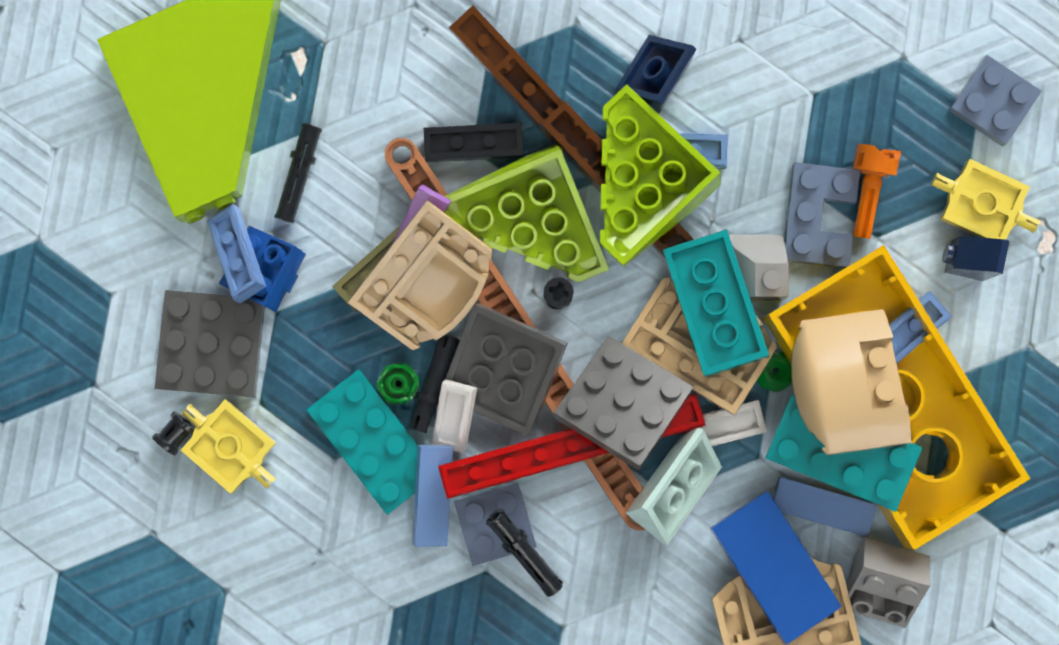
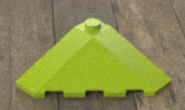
[600,84,721,267]
[444,144,609,282]

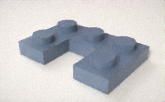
[784,162,860,269]

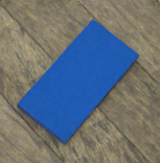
[710,491,842,645]

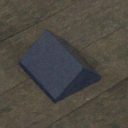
[616,35,696,114]

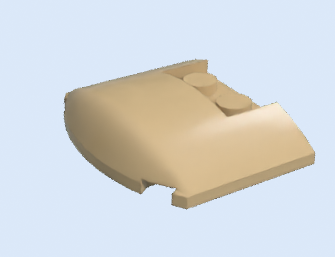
[348,200,493,350]
[622,278,777,415]
[791,309,911,455]
[711,559,861,645]

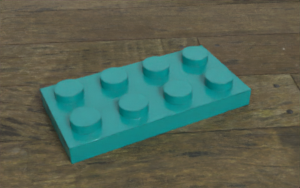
[663,229,769,378]
[306,369,418,515]
[765,394,922,512]

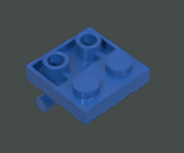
[219,226,306,312]

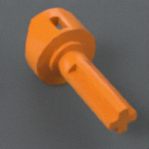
[852,144,901,239]

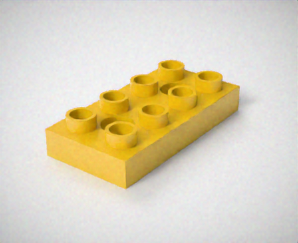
[763,245,1030,550]

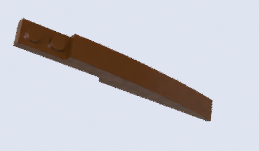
[449,5,694,258]

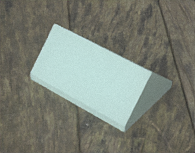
[626,428,722,546]

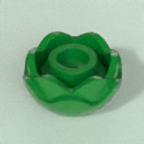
[757,350,792,392]
[377,363,419,404]

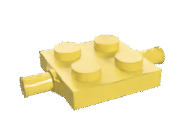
[931,159,1040,240]
[181,399,277,494]

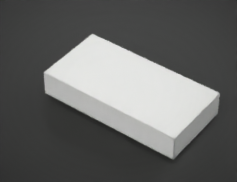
[432,379,477,453]
[699,400,767,446]

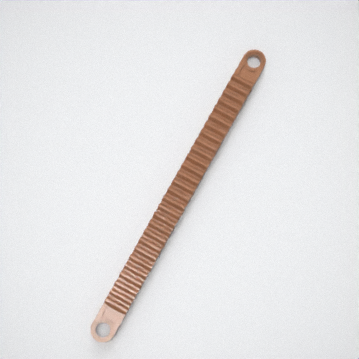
[385,138,646,530]

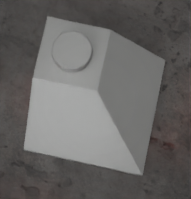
[729,235,789,301]

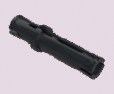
[274,123,322,224]
[407,334,460,434]
[486,509,563,597]

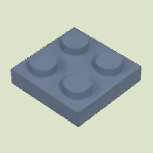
[948,55,1042,147]
[454,482,537,566]

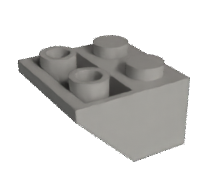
[846,537,930,628]

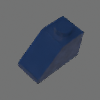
[942,236,1010,281]

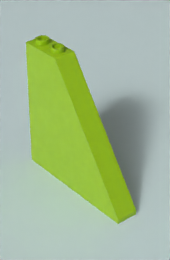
[97,0,281,224]

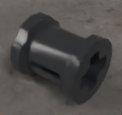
[543,277,574,310]
[152,411,195,456]

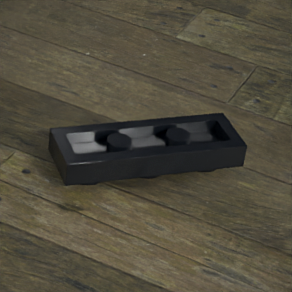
[423,123,524,163]

